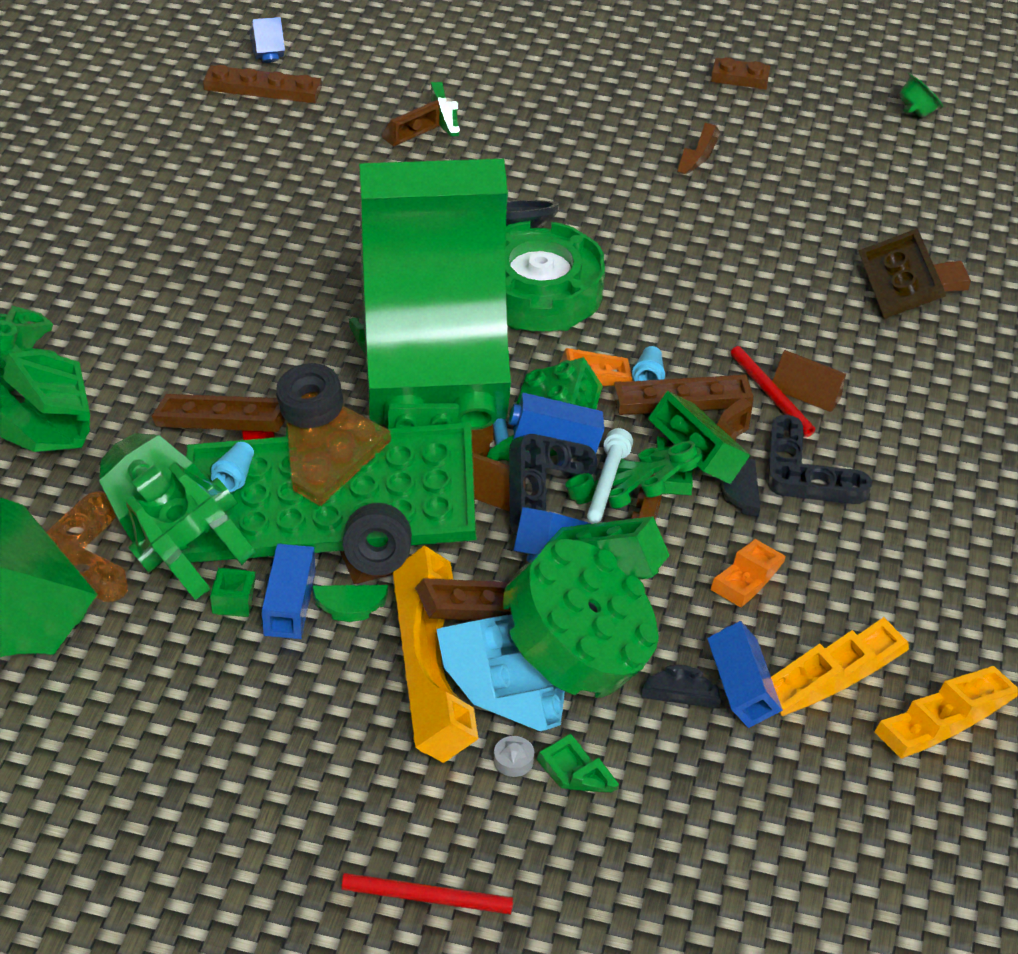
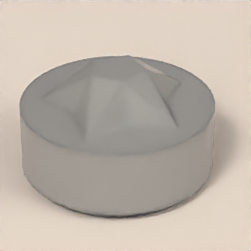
[494,736,534,777]

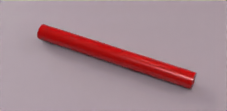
[730,346,816,437]
[341,873,514,915]

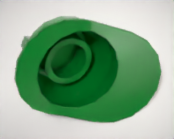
[899,72,943,118]

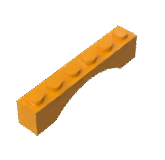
[393,545,479,763]

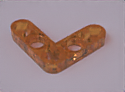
[46,491,128,602]

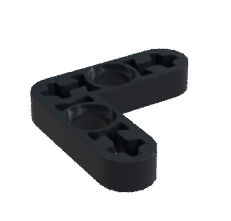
[768,415,872,504]
[509,434,598,536]

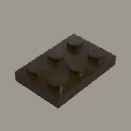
[858,228,946,319]

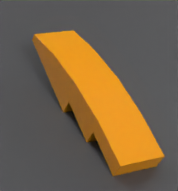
[771,617,909,716]
[875,666,1018,759]

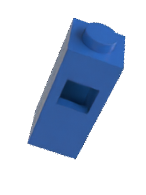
[509,393,605,454]
[262,544,316,639]
[707,621,783,728]

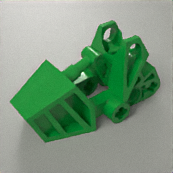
[0,305,90,452]
[99,433,256,601]

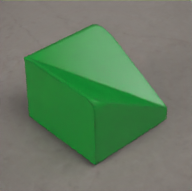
[210,567,256,617]

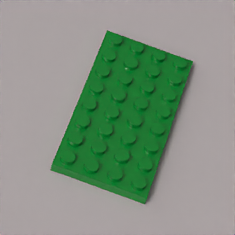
[181,422,477,563]

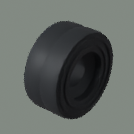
[276,363,343,428]
[343,503,412,575]

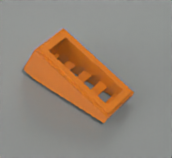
[560,348,633,386]

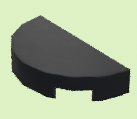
[721,459,760,517]
[642,665,721,709]

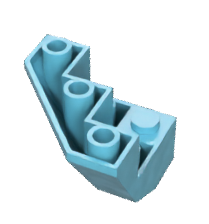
[436,614,565,731]

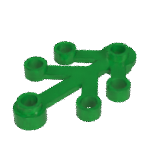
[565,441,703,508]

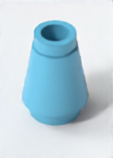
[632,346,665,381]
[211,442,254,492]

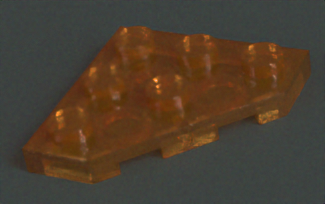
[287,393,391,506]

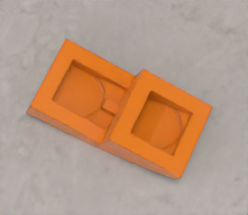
[710,539,786,607]

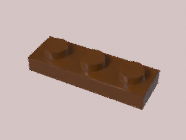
[415,578,511,620]

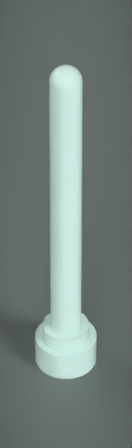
[587,428,633,523]

